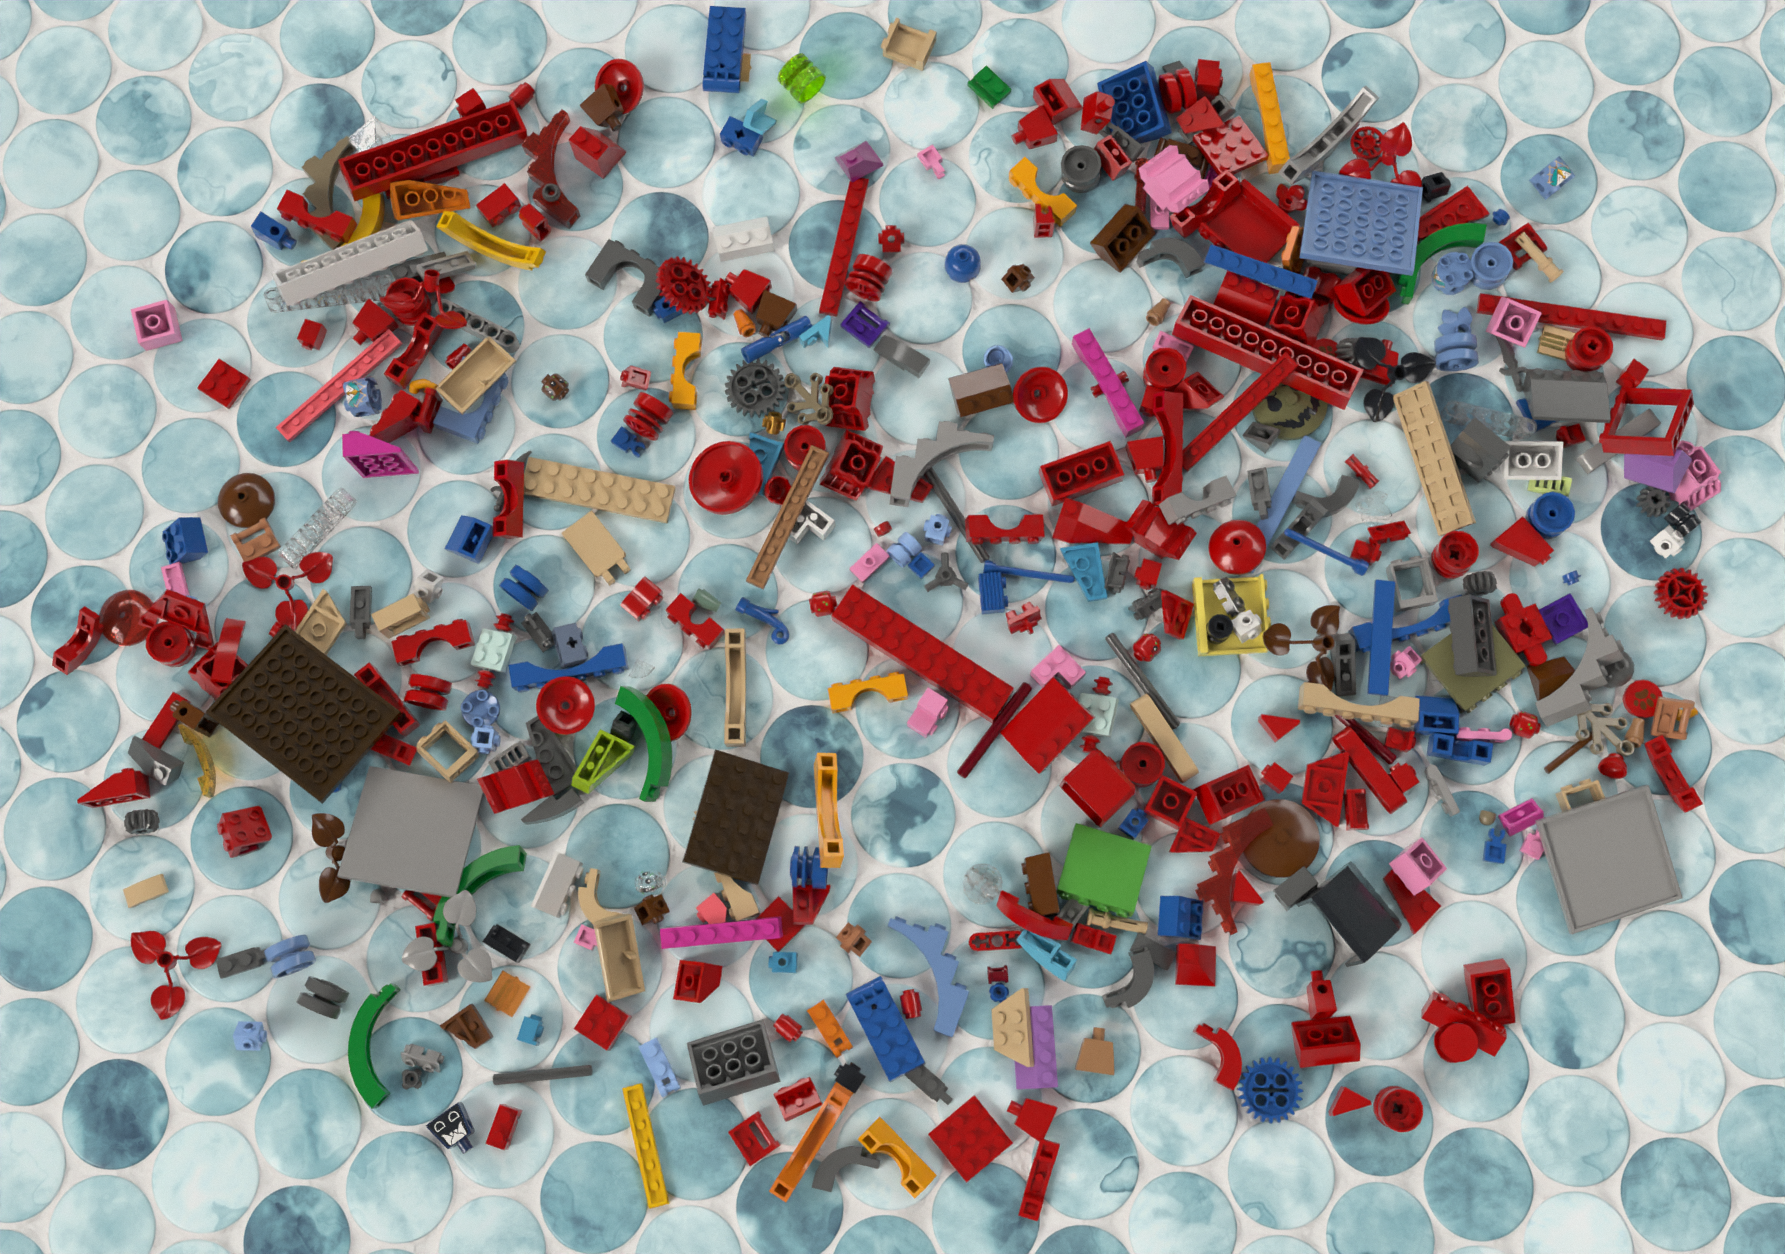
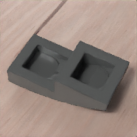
[1129,933,1176,971]

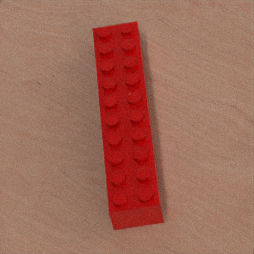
[338,100,528,202]
[1172,295,1363,410]
[831,584,1014,723]

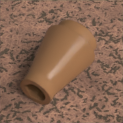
[1146,298,1171,326]
[1624,718,1645,748]

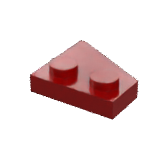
[1175,96,1225,134]
[1161,590,1194,640]
[1169,818,1220,853]

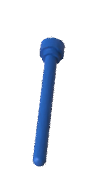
[1284,528,1369,576]
[983,560,1075,583]

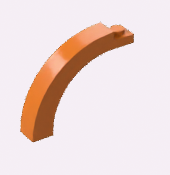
[769,1082,853,1202]

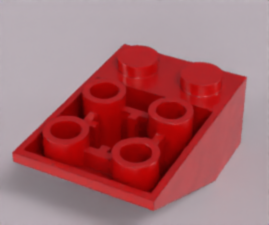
[369,389,422,443]

